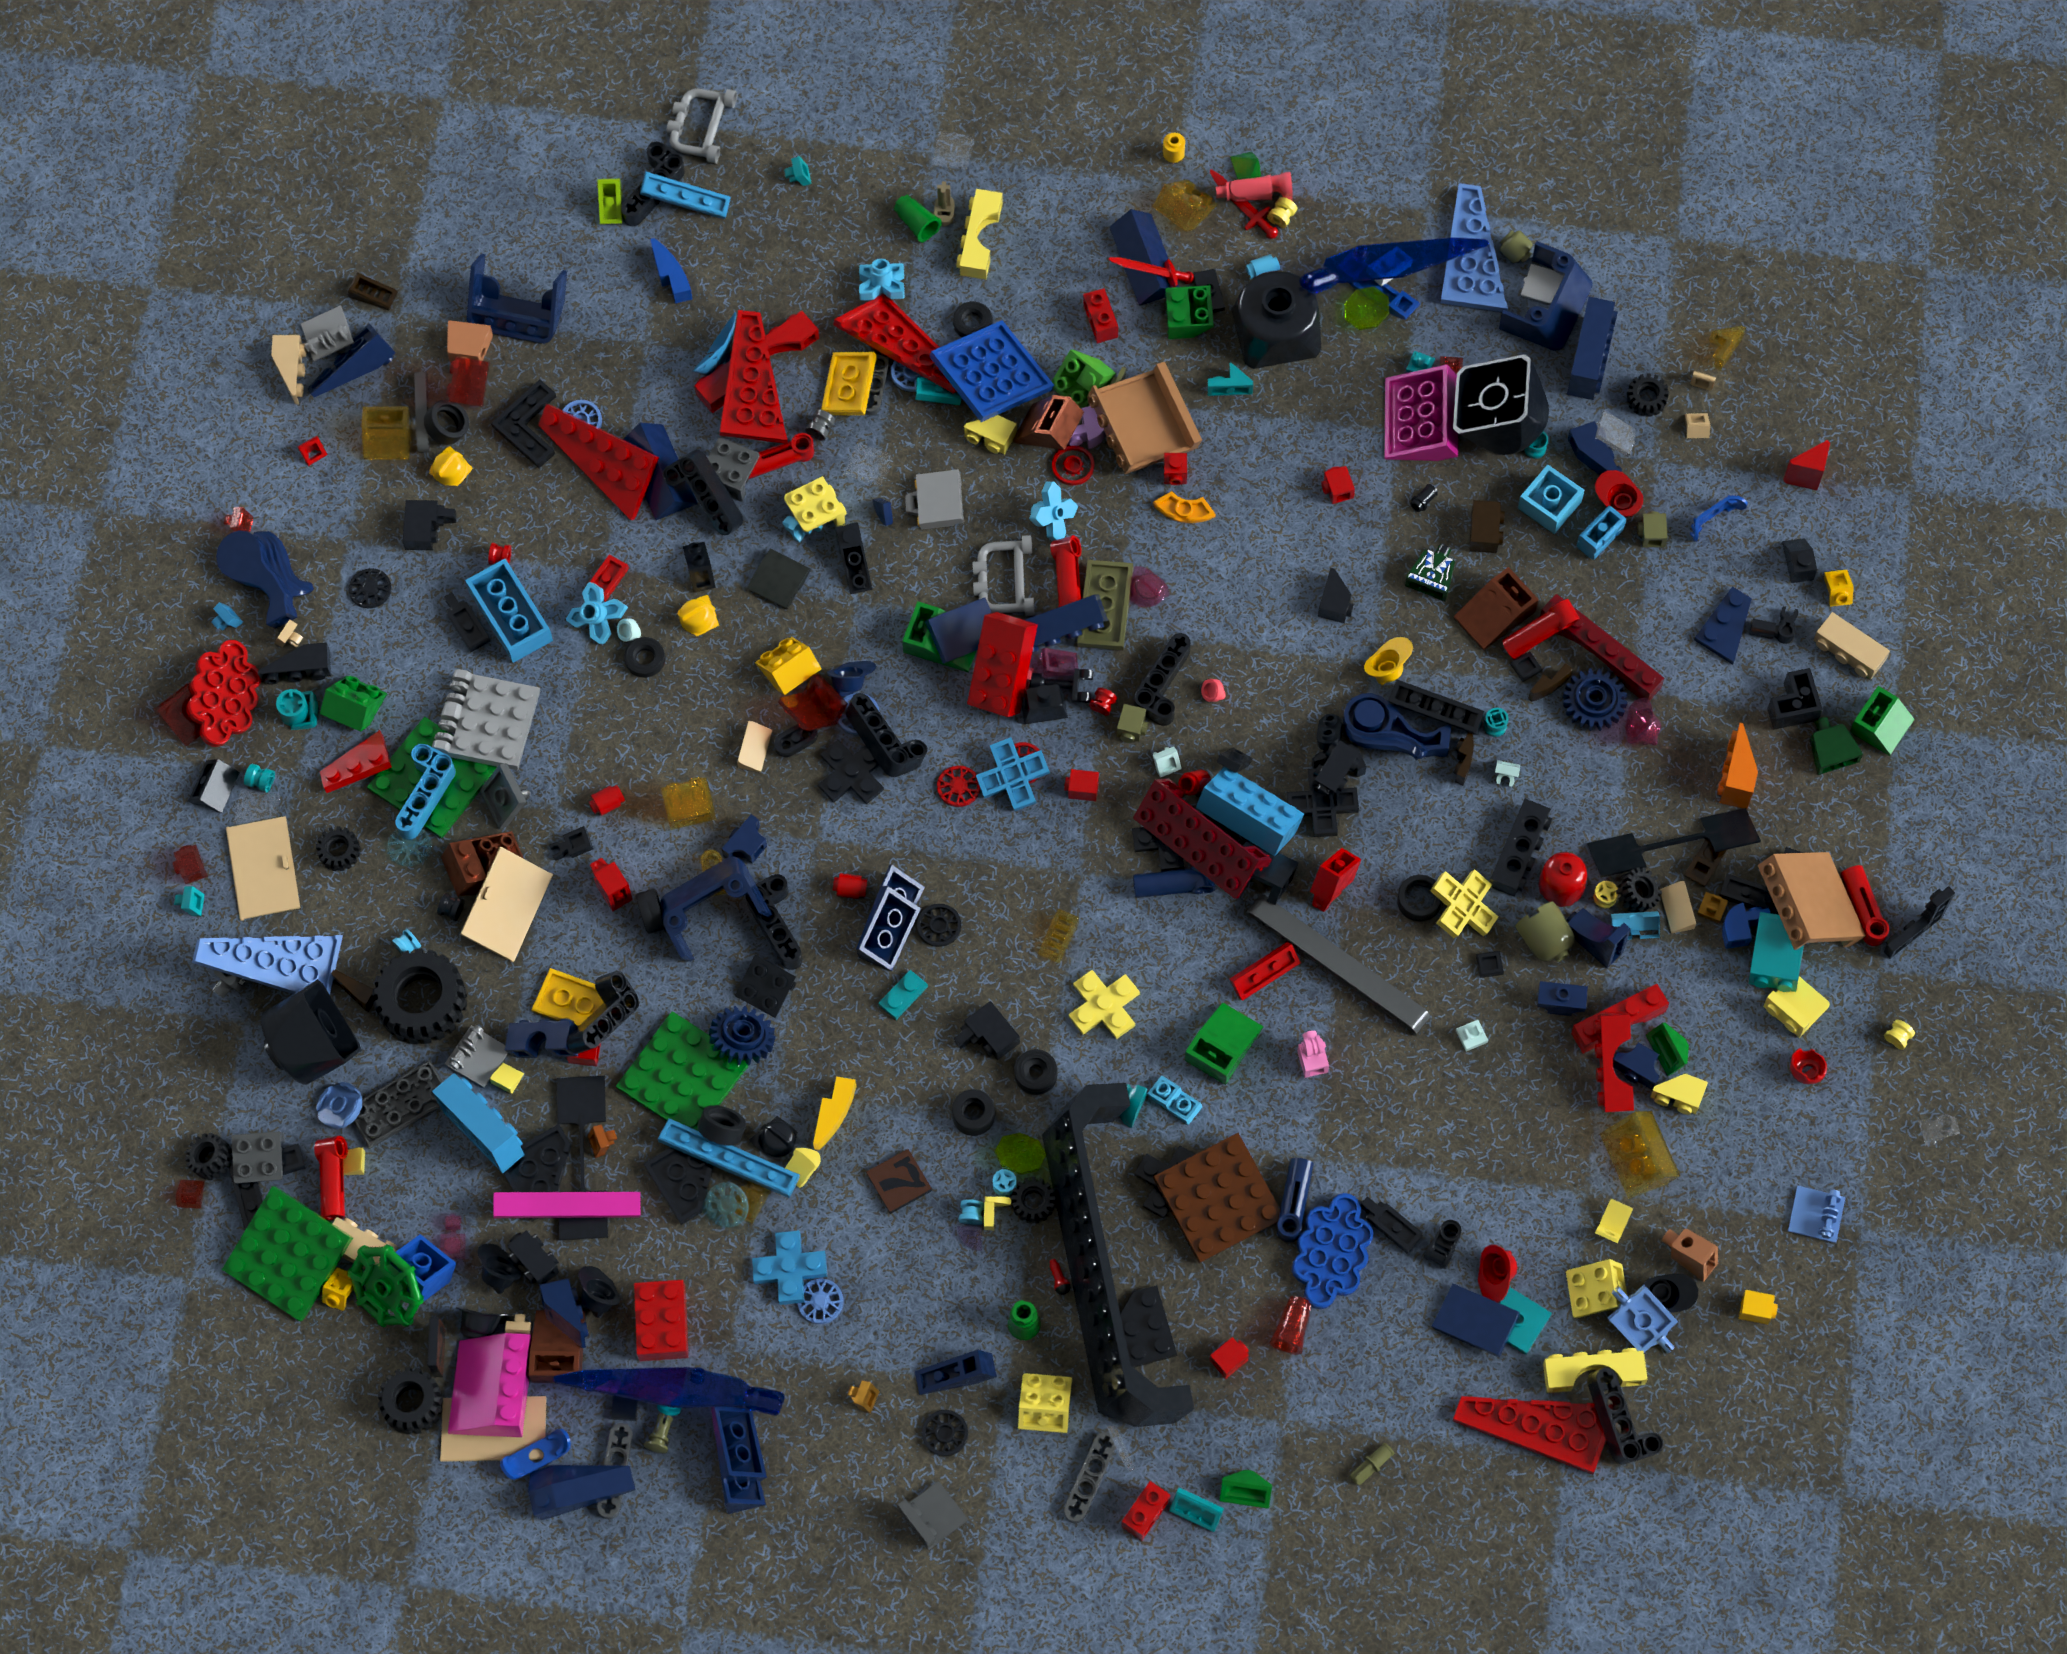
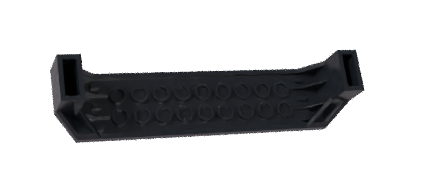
[1042,1083,1195,1427]

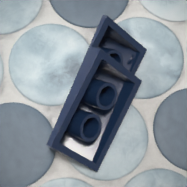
[1110,209,1179,306]
[623,422,698,520]
[856,864,925,971]
[711,1406,767,1514]

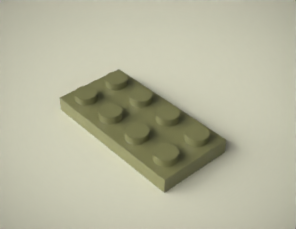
[1077,560,1134,650]

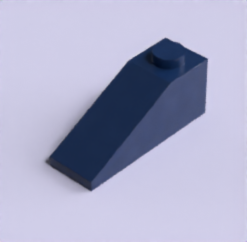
[915,1349,997,1395]

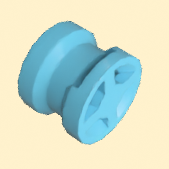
[392,929,421,954]
[992,1169,1017,1197]
[959,1199,984,1225]

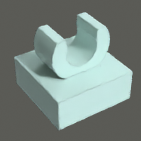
[1153,746,1182,778]
[1495,760,1520,787]
[1456,1020,1488,1051]

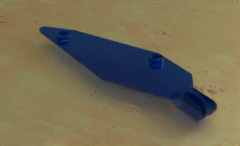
[1299,238,1488,295]
[553,1367,785,1416]

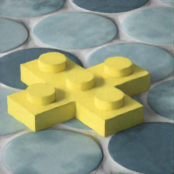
[1430,869,1499,938]
[1069,970,1140,1039]

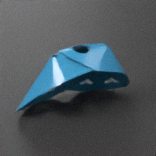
[691,312,736,375]

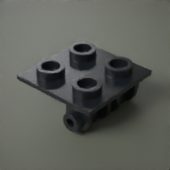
[735,954,796,1018]

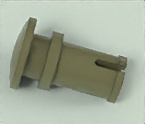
[644,1413,673,1454]

